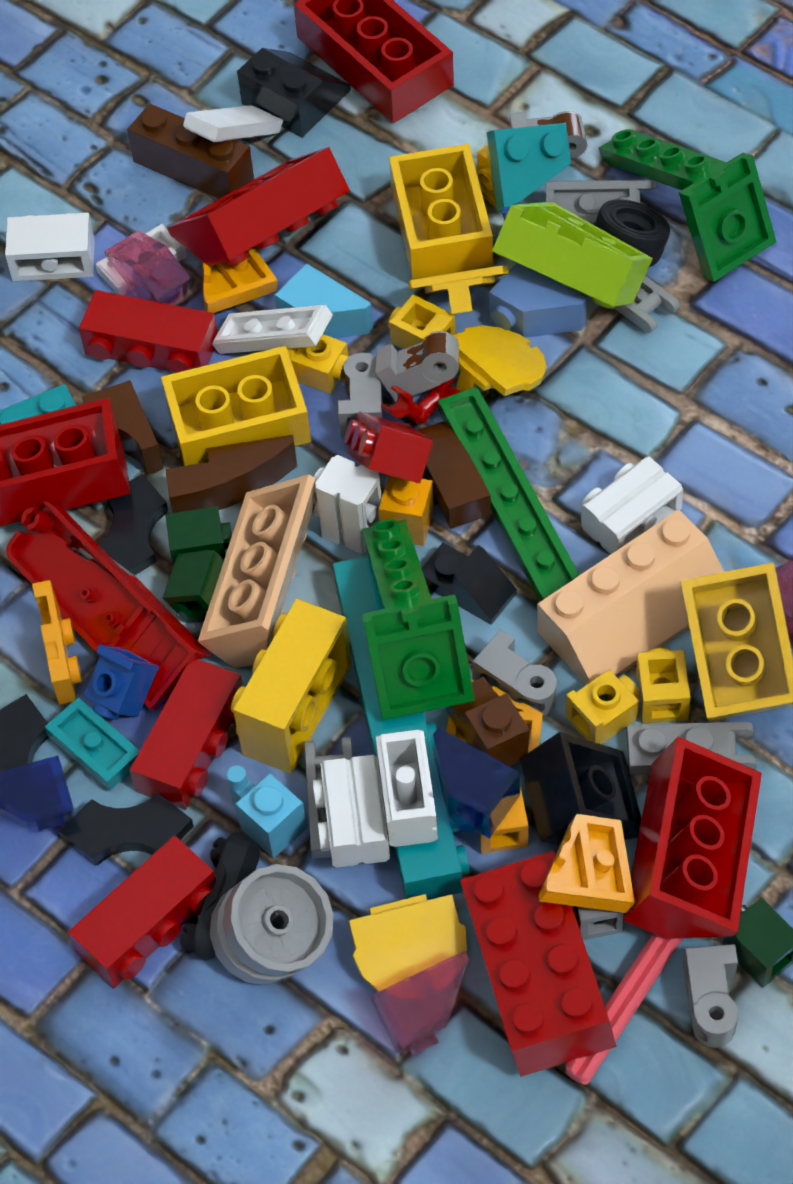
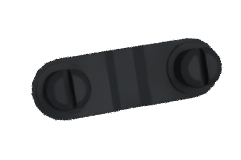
[180,832,260,961]

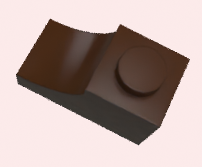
[82,380,163,474]
[445,677,529,777]

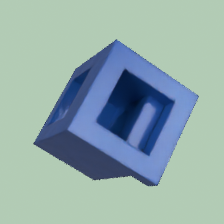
[84,644,159,720]

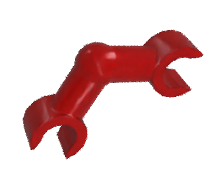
[381,378,460,425]

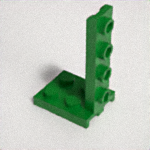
[598,129,777,282]
[362,519,475,720]

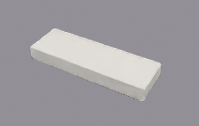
[183,105,283,142]
[212,305,333,354]

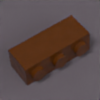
[127,103,254,199]

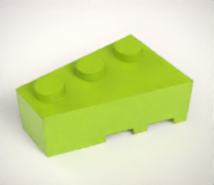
[492,202,653,309]

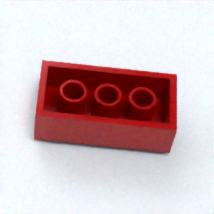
[293,0,454,124]
[460,850,617,1077]

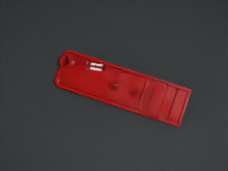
[6,501,211,711]

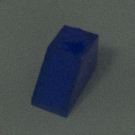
[433,727,520,839]
[0,755,74,832]

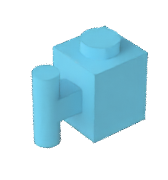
[227,765,307,859]

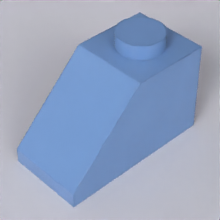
[489,263,587,337]

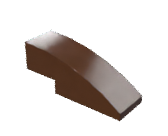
[417,421,491,529]
[165,435,297,513]

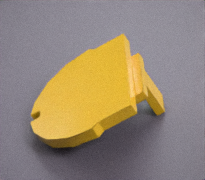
[408,265,509,314]
[454,325,547,396]
[348,894,467,1000]

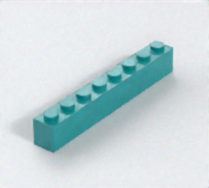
[333,556,470,900]

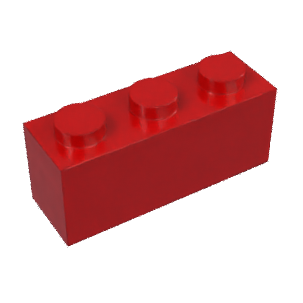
[79,290,217,373]
[344,411,433,484]
[130,658,243,810]
[68,835,216,989]

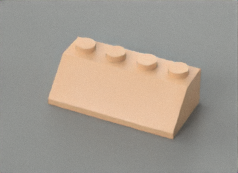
[198,474,315,669]
[537,509,724,685]

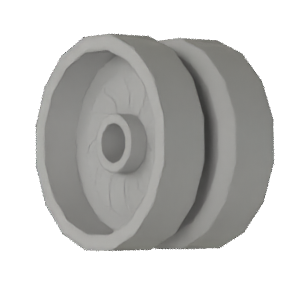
[210,864,334,985]

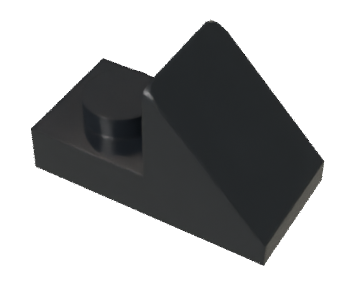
[422,542,517,625]

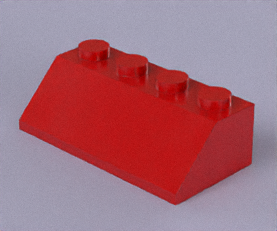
[167,147,350,268]
[0,398,131,526]
[622,736,762,939]

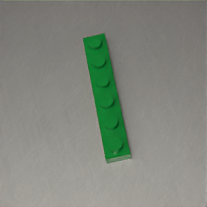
[438,386,580,602]

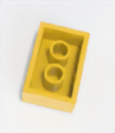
[389,144,493,280]
[161,345,311,466]
[681,562,793,722]
[231,598,352,775]

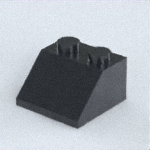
[237,48,351,138]
[520,732,642,846]

